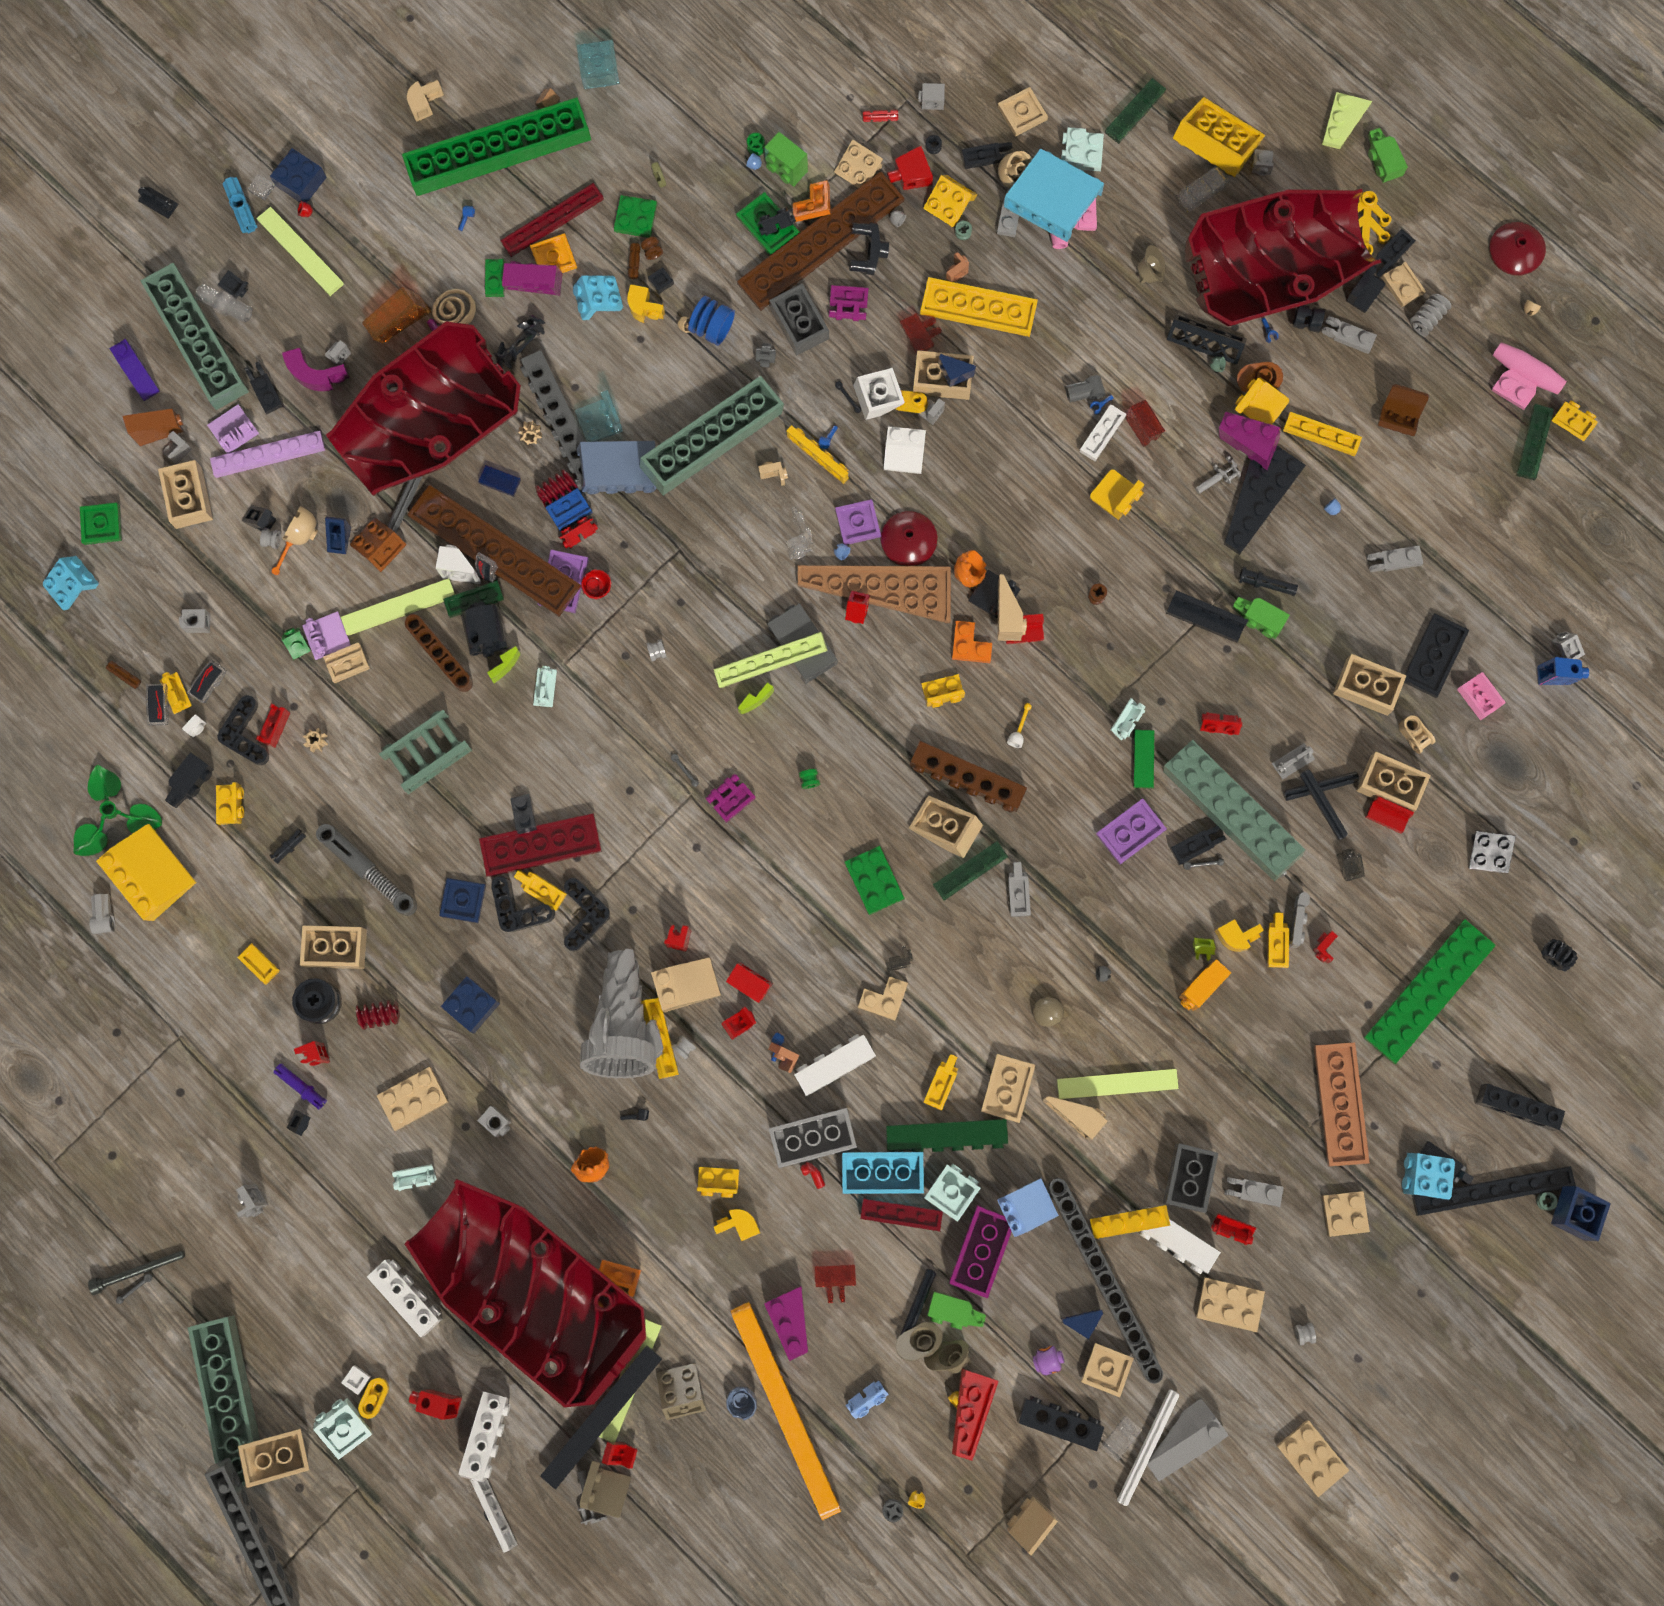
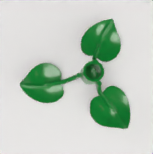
[73,765,163,856]

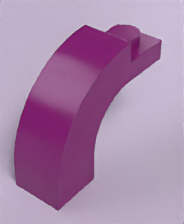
[282,348,350,391]

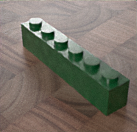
[886,1119,1008,1153]

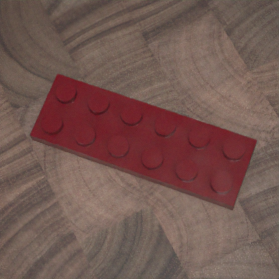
[479,813,602,877]

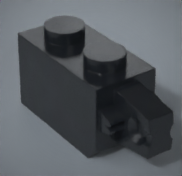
[165,752,214,808]

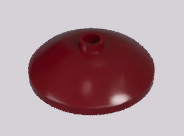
[1489,222,1546,276]
[881,511,938,566]

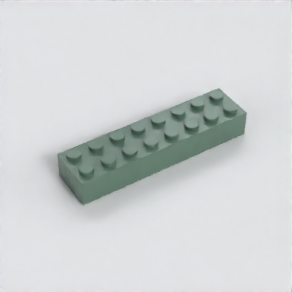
[140,263,249,410]
[640,376,784,496]
[1163,740,1306,882]
[187,1316,260,1486]

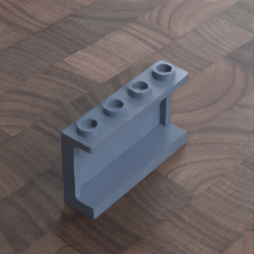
[577,441,657,494]

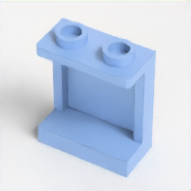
[997,1179,1059,1237]

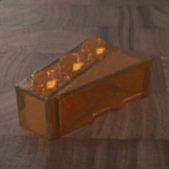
[362,286,432,344]

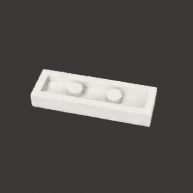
[1079,404,1126,462]

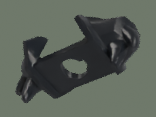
[493,315,545,369]

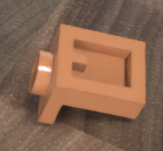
[946,252,969,283]
[768,1042,799,1073]

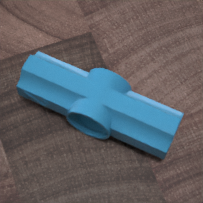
[222,177,258,233]

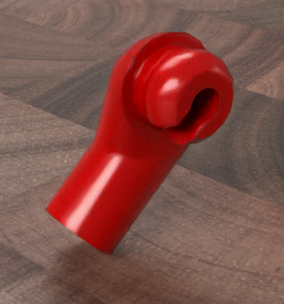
[800,1162,826,1189]

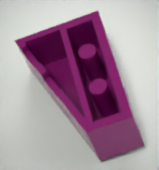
[502,261,563,296]
[1219,412,1280,470]
[764,1286,809,1361]

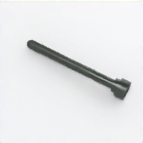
[88,1251,185,1296]

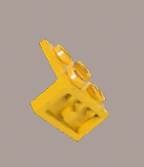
[924,175,978,227]

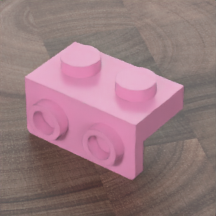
[1457,672,1505,721]

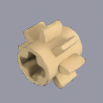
[518,420,542,445]
[303,728,328,753]

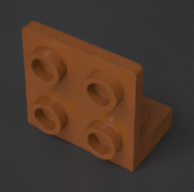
[350,518,407,572]

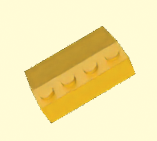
[1173,97,1265,177]
[96,824,197,921]

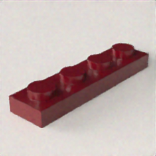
[860,1199,943,1232]

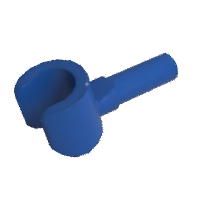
[458,206,475,231]
[1262,318,1279,343]
[1090,395,1114,415]
[819,425,838,449]
[771,1032,785,1062]

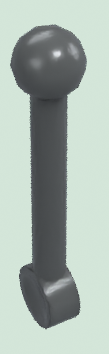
[671,754,699,787]
[1183,858,1224,870]
[116,1274,153,1304]

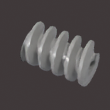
[1410,294,1451,337]

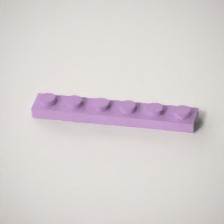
[210,431,326,478]

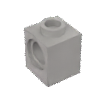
[918,83,945,110]
[179,609,211,633]
[477,1106,511,1137]

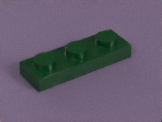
[443,580,504,618]

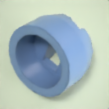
[746,153,762,170]
[1324,498,1341,515]
[834,544,850,561]

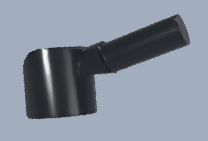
[620,1109,649,1121]

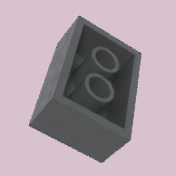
[769,283,829,356]
[1163,1143,1218,1213]

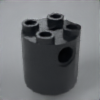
[461,602,508,657]

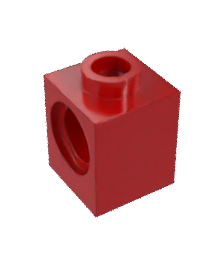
[845,591,870,624]

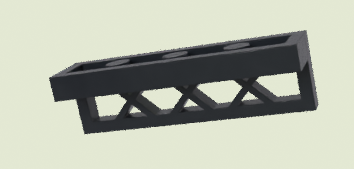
[1167,314,1247,365]
[1166,590,1248,643]

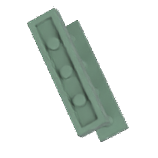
[379,710,472,795]

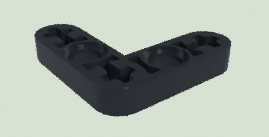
[217,695,269,765]
[491,877,555,932]
[564,878,610,952]

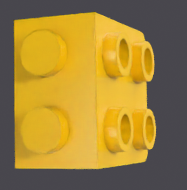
[1235,377,1289,425]
[1090,470,1145,520]

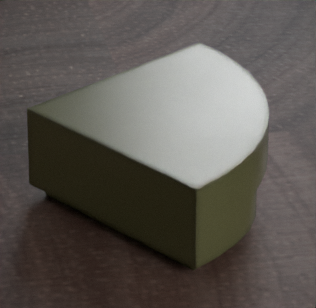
[651,162,667,188]

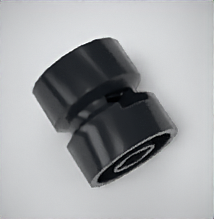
[1293,305,1325,333]

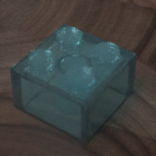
[577,40,620,89]

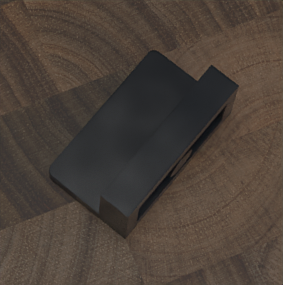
[1346,266,1386,313]

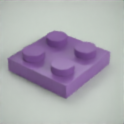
[835,499,881,545]

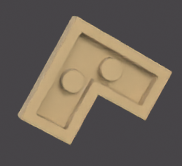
[858,976,908,1021]

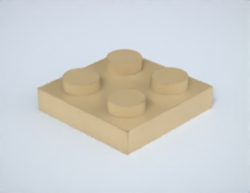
[998,87,1048,137]
[1322,1191,1370,1237]
[1081,1342,1134,1397]

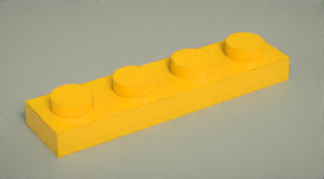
[1283,412,1362,457]
[786,425,849,484]
[641,998,679,1079]
[1090,1205,1171,1239]

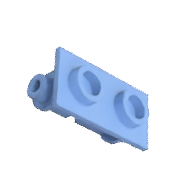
[846,1381,889,1419]

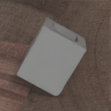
[162,431,192,465]

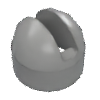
[890,210,906,227]

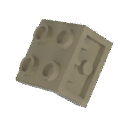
[656,1363,706,1420]
[580,1461,631,1518]

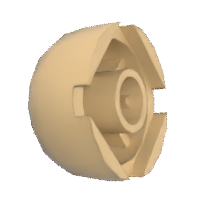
[998,151,1032,189]
[282,506,318,545]

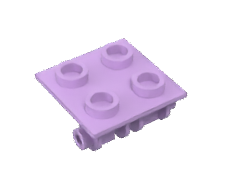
[207,404,259,454]
[302,611,351,660]

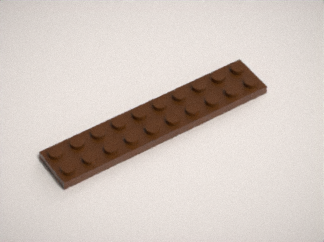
[737,172,904,311]
[407,485,582,617]

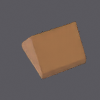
[535,88,560,109]

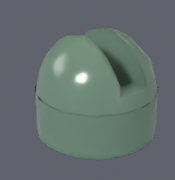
[1210,356,1226,372]

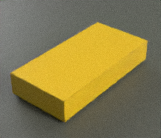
[237,943,280,985]

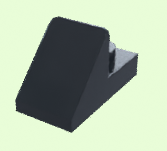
[242,505,276,532]

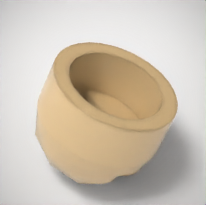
[1524,300,1541,316]
[677,316,690,333]

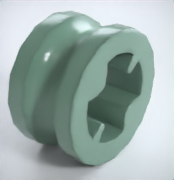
[955,221,972,240]
[1536,1192,1558,1210]

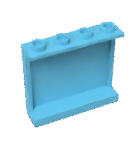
[1004,149,1104,242]

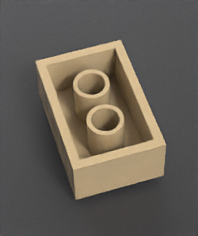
[913,351,974,400]
[158,460,213,529]
[1333,654,1406,716]
[1356,752,1431,812]
[300,926,367,969]

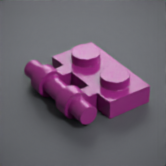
[829,285,869,322]
[705,774,756,823]

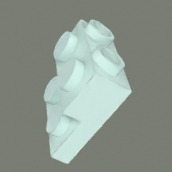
[1061,127,1104,171]
[924,1164,980,1222]
[313,1398,372,1460]

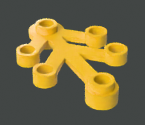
[1358,191,1391,255]

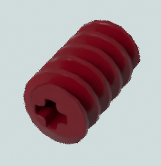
[535,469,578,507]
[356,999,400,1030]

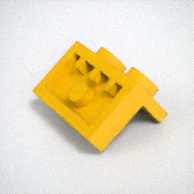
[1551,400,1598,441]
[921,674,965,708]
[216,782,244,825]
[697,1167,739,1198]

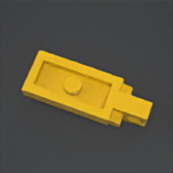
[514,870,567,911]
[1267,913,1289,968]
[923,1054,958,1110]

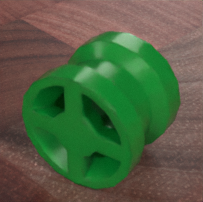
[747,133,765,156]
[798,769,820,789]

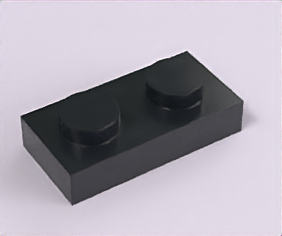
[510,794,537,834]

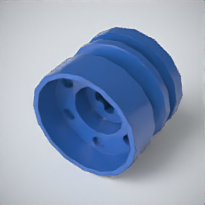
[688,296,735,346]

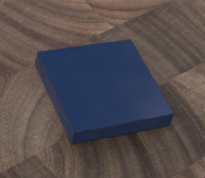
[439,878,486,923]

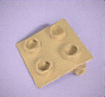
[834,140,883,188]

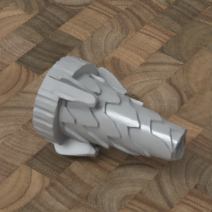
[580,948,663,1078]

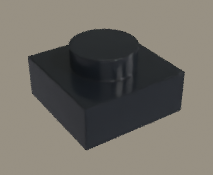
[648,267,674,294]
[287,1110,311,1136]

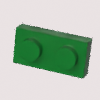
[485,259,505,297]

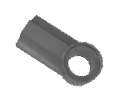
[1065,375,1106,403]

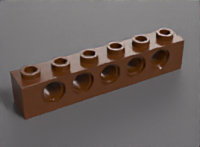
[910,741,1027,813]

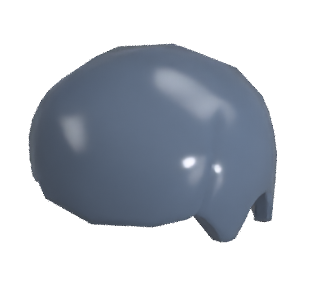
[726,1387,757,1420]

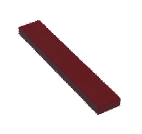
[500,183,604,257]

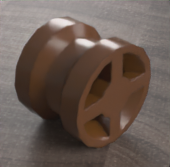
[641,237,663,260]

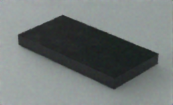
[1404,613,1469,698]

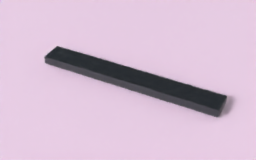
[1412,1166,1576,1216]
[540,1345,663,1490]

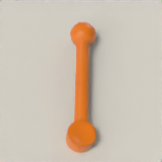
[272,541,293,575]

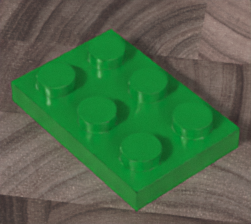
[736,192,800,256]
[844,846,905,915]

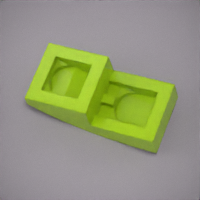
[487,646,521,683]
[738,683,774,714]

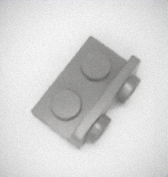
[236,1184,268,1218]

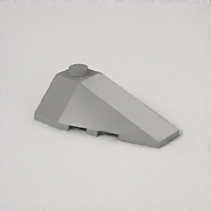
[1147,1398,1229,1481]

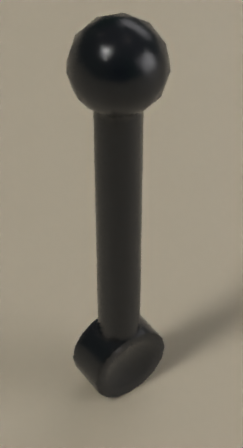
[835,381,861,413]

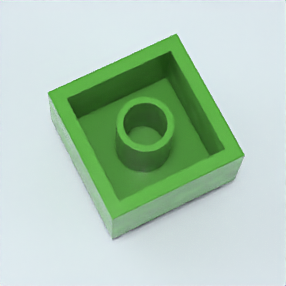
[764,132,808,187]

